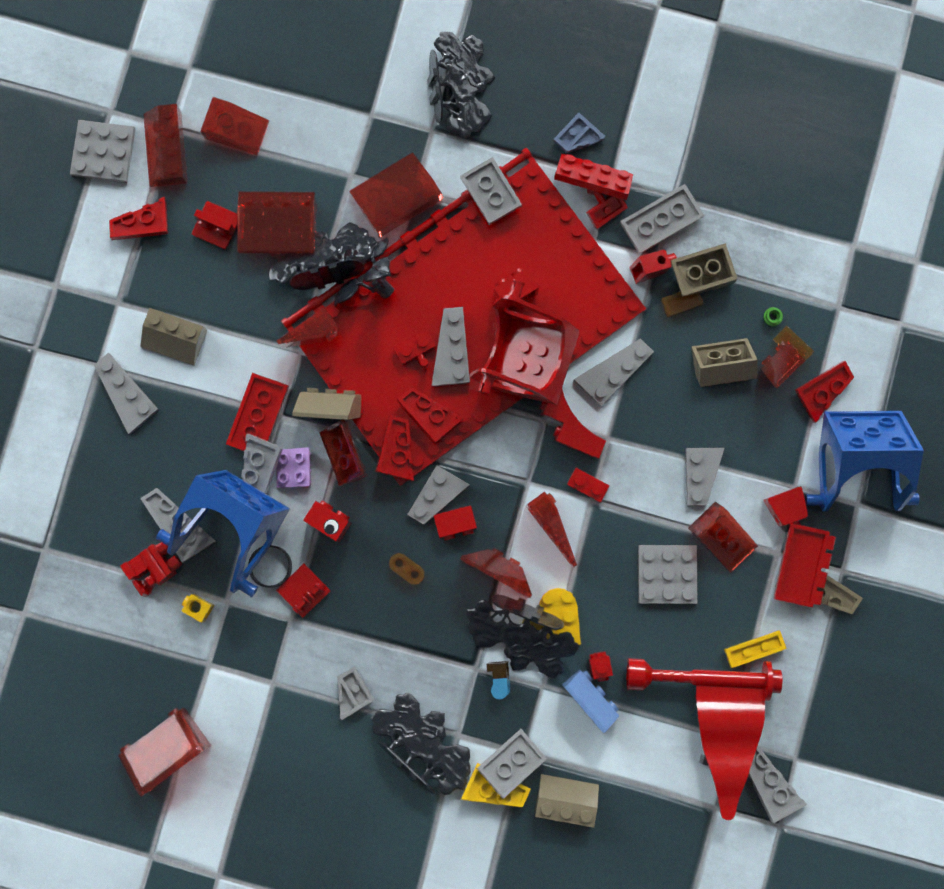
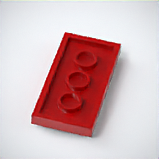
[554,154,634,200]
[226,373,289,451]

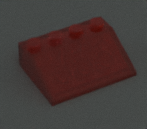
[349,152,442,238]
[237,192,317,253]

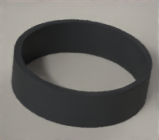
[248,545,292,588]

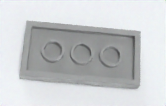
[620,184,705,255]

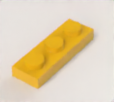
[724,630,787,668]

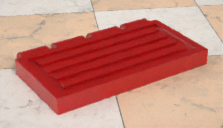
[773,523,836,608]

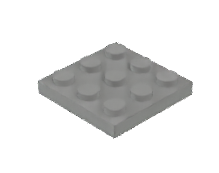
[70,120,136,183]
[638,545,697,604]

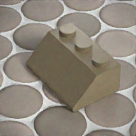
[140,308,207,365]
[691,338,758,387]
[292,388,361,420]
[534,774,599,828]

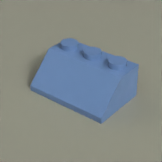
[562,669,619,733]

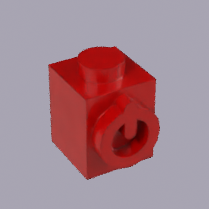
[588,651,613,682]

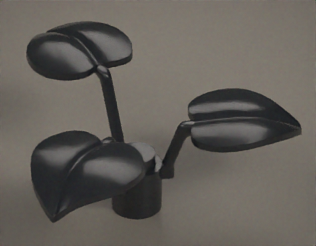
[334,237,394,307]

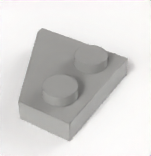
[337,666,374,720]

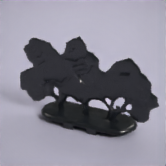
[427,32,496,139]
[269,222,377,290]
[467,594,579,678]
[371,693,471,796]

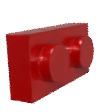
[567,468,610,503]

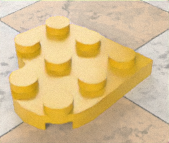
[522,588,581,645]

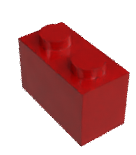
[434,505,477,541]

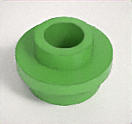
[763,307,783,326]

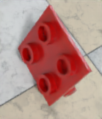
[276,563,331,618]

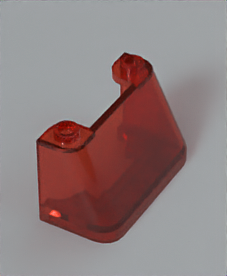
[118,707,212,797]

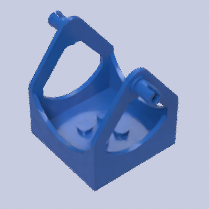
[804,411,924,511]
[156,470,290,598]

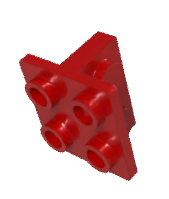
[192,201,241,249]

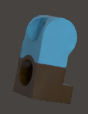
[486,661,510,699]

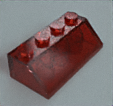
[143,104,187,187]

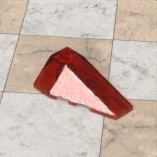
[526,491,577,567]

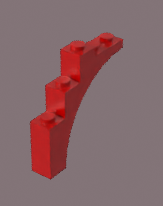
[539,390,606,459]

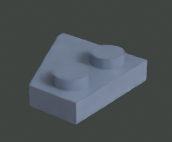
[553,113,605,153]

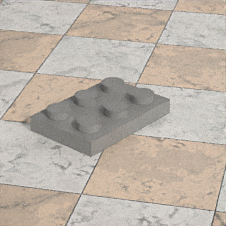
[460,157,522,225]
[476,729,547,799]

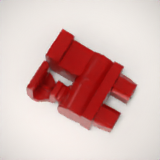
[120,542,182,597]

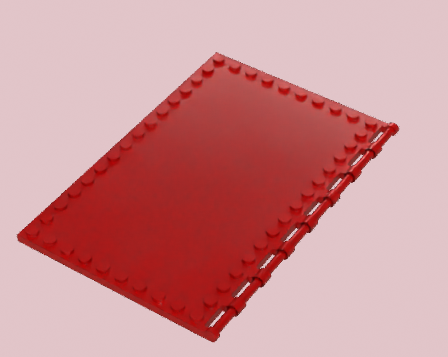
[281,148,646,486]

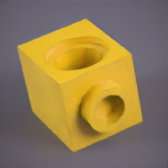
[181,594,215,623]

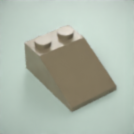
[671,243,738,297]

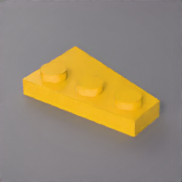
[460,763,531,808]

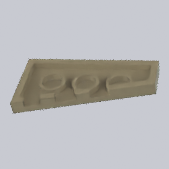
[775,575,863,614]

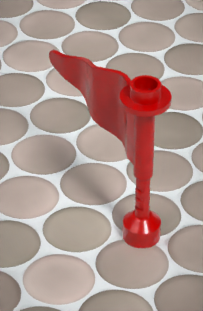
[626,658,783,820]

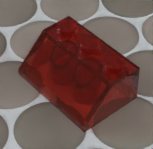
[319,419,368,486]

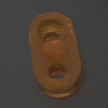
[389,553,424,584]

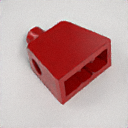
[629,250,677,284]
[763,486,808,527]

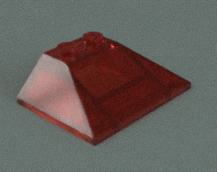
[460,548,532,598]

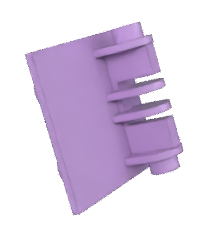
[277,447,312,488]

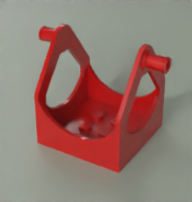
[470,279,580,405]

